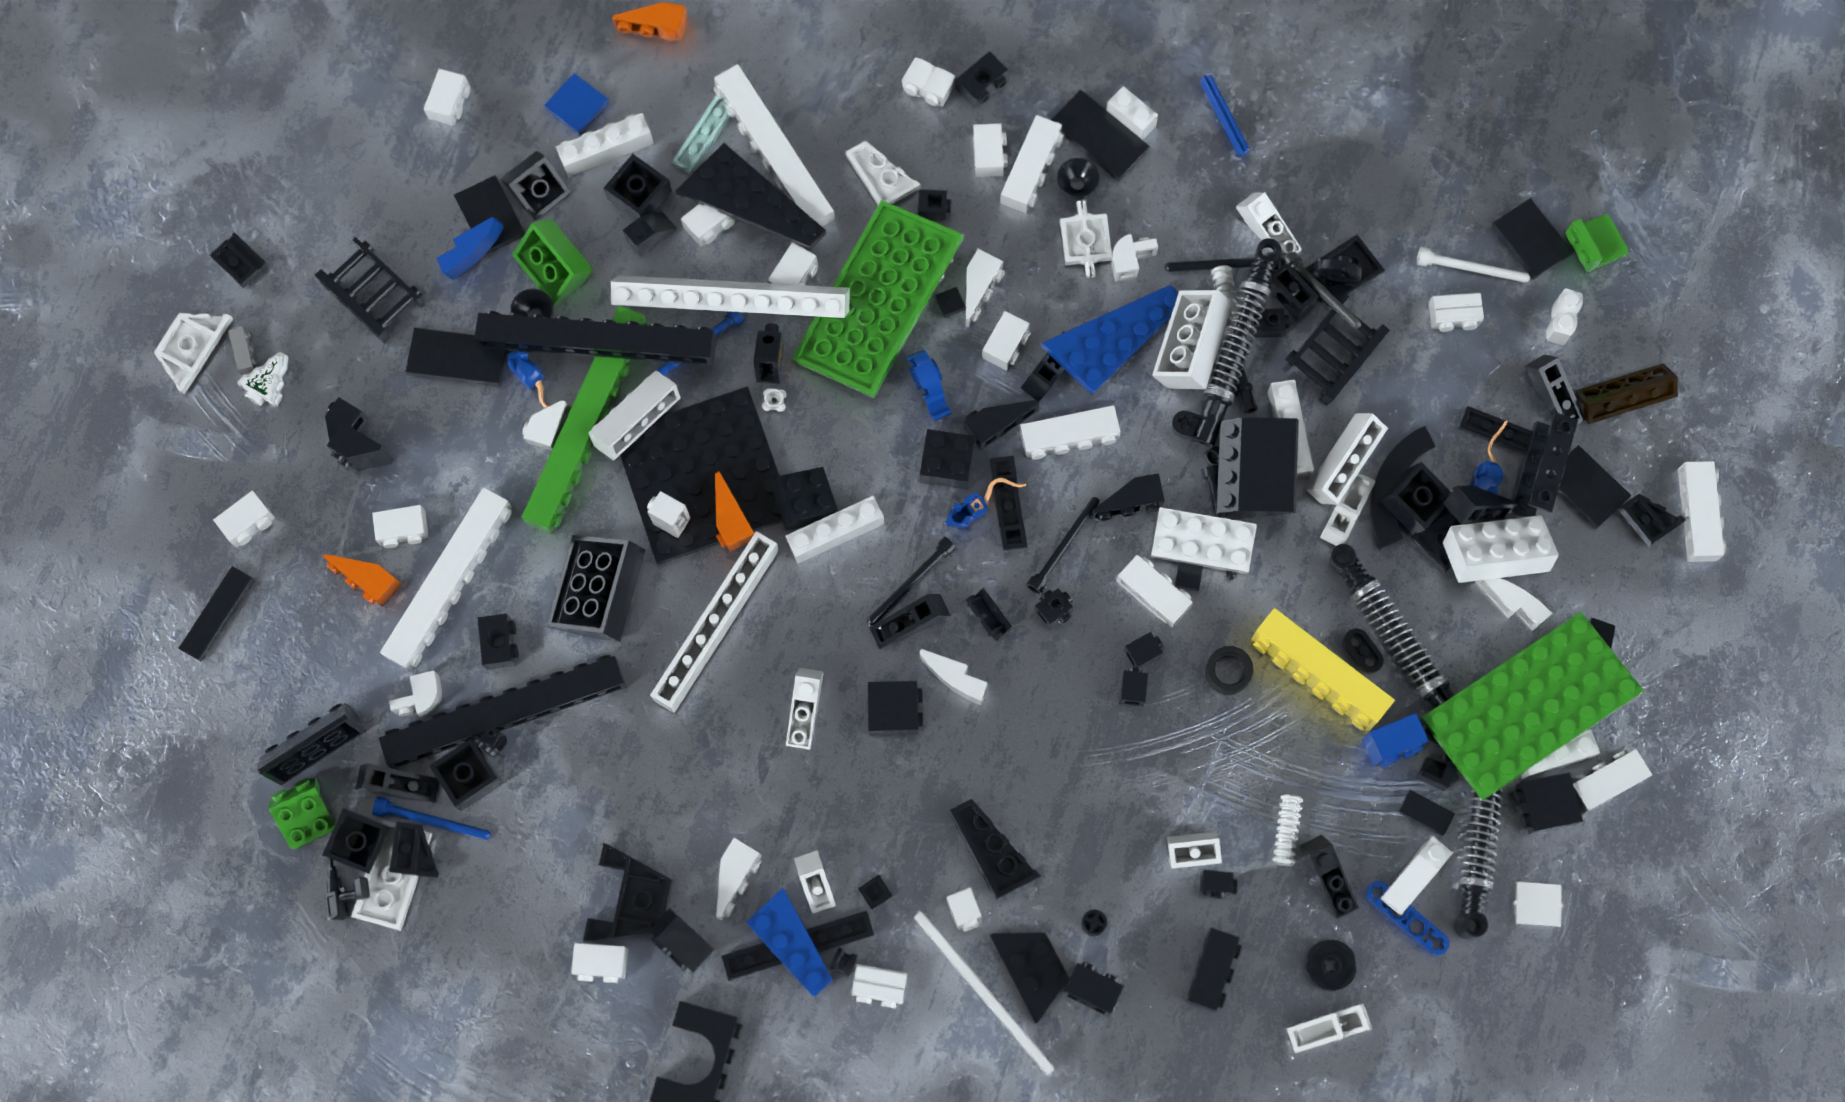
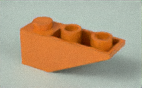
[612,2,688,41]
[323,554,402,607]

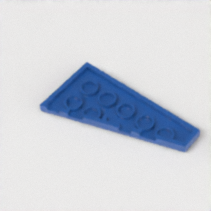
[1041,285,1179,395]

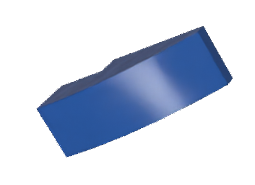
[436,217,504,280]

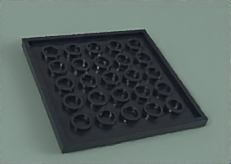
[620,386,783,565]

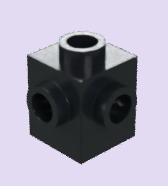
[1034,588,1074,629]

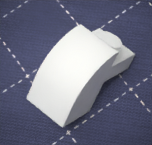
[1111,234,1158,281]
[389,670,442,718]

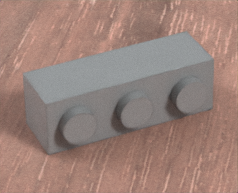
[228,326,257,375]

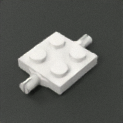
[1060,200,1112,278]

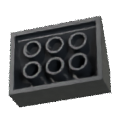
[1217,418,1299,520]
[546,535,646,642]
[257,703,366,786]

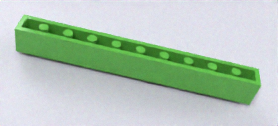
[521,306,648,534]

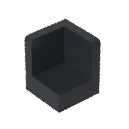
[1416,757,1457,791]

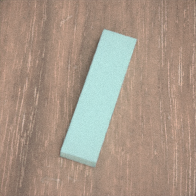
[671,95,731,176]

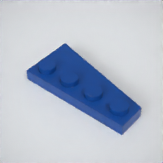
[746,888,833,998]

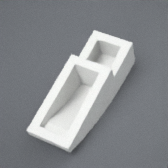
[1320,473,1376,546]
[1476,578,1553,631]
[920,649,988,705]
[1287,1004,1372,1053]

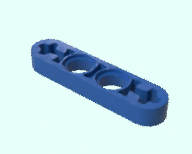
[1365,881,1449,956]

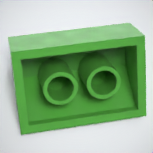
[512,219,594,306]

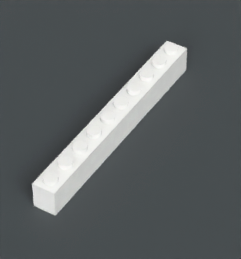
[611,275,850,318]

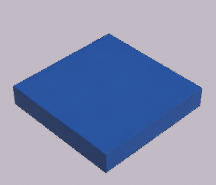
[544,73,610,135]

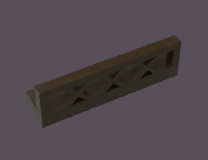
[1575,363,1678,424]

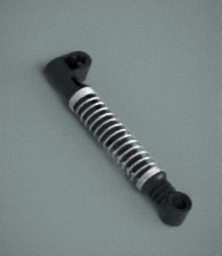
[1171,238,1281,447]
[1330,544,1455,747]
[1456,788,1503,939]

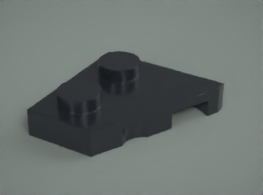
[1618,494,1686,547]
[389,822,439,878]

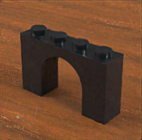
[649,1001,743,1102]

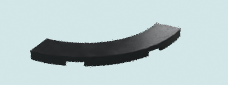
[1370,426,1436,550]

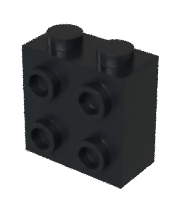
[868,681,923,735]
[1514,772,1583,835]

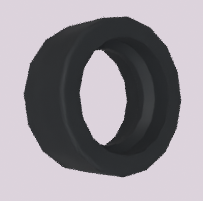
[1205,646,1254,695]

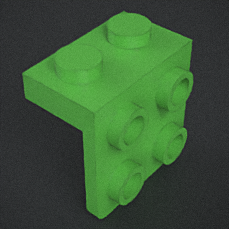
[1565,214,1629,273]
[268,777,336,849]

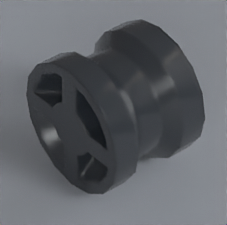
[1081,909,1107,937]
[829,947,858,979]

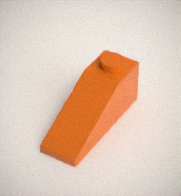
[715,472,754,552]

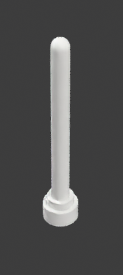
[1416,247,1530,283]

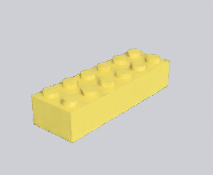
[1250,608,1395,732]

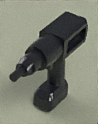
[325,858,370,921]

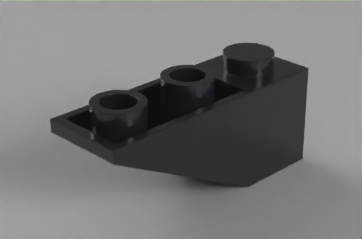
[1091,473,1165,521]
[1299,835,1359,919]

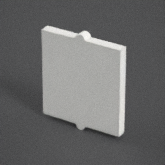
[1513,882,1564,927]

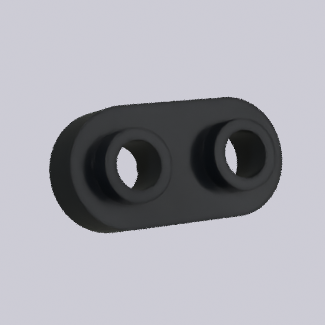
[1343,628,1384,674]

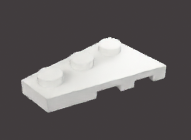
[845,141,921,205]

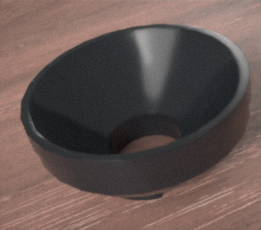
[1057,158,1099,200]
[510,289,554,318]

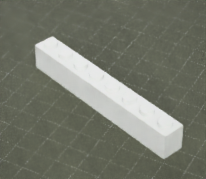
[713,64,835,227]
[380,487,512,671]
[650,531,779,713]

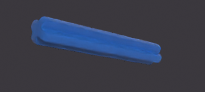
[1200,74,1250,156]

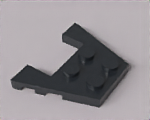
[583,843,673,942]

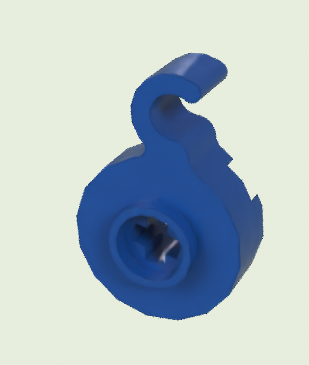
[906,349,952,422]

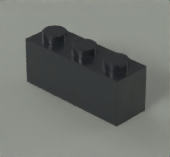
[1185,927,1242,1012]

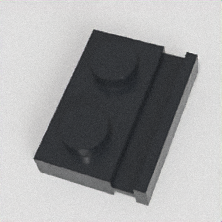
[210,232,268,288]

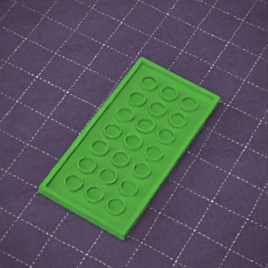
[791,200,964,398]
[1421,612,1644,801]

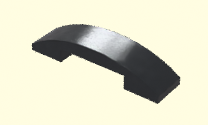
[990,455,1028,551]

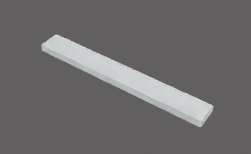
[914,911,1055,1076]

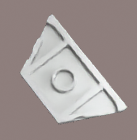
[154,313,233,395]

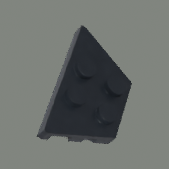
[990,933,1069,1024]

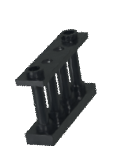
[315,237,425,344]
[1283,294,1390,406]
[1511,412,1578,517]

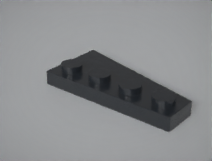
[949,799,1041,900]

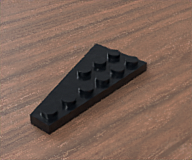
[675,143,827,250]

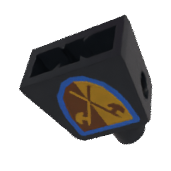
[753,323,783,384]

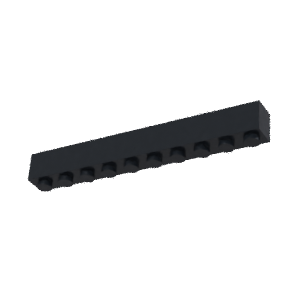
[474,311,717,366]
[379,655,627,769]

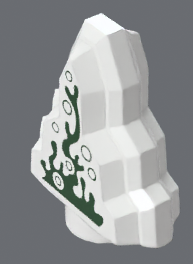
[237,352,288,407]

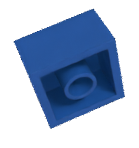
[1361,713,1429,768]

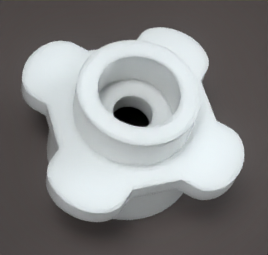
[762,388,787,412]

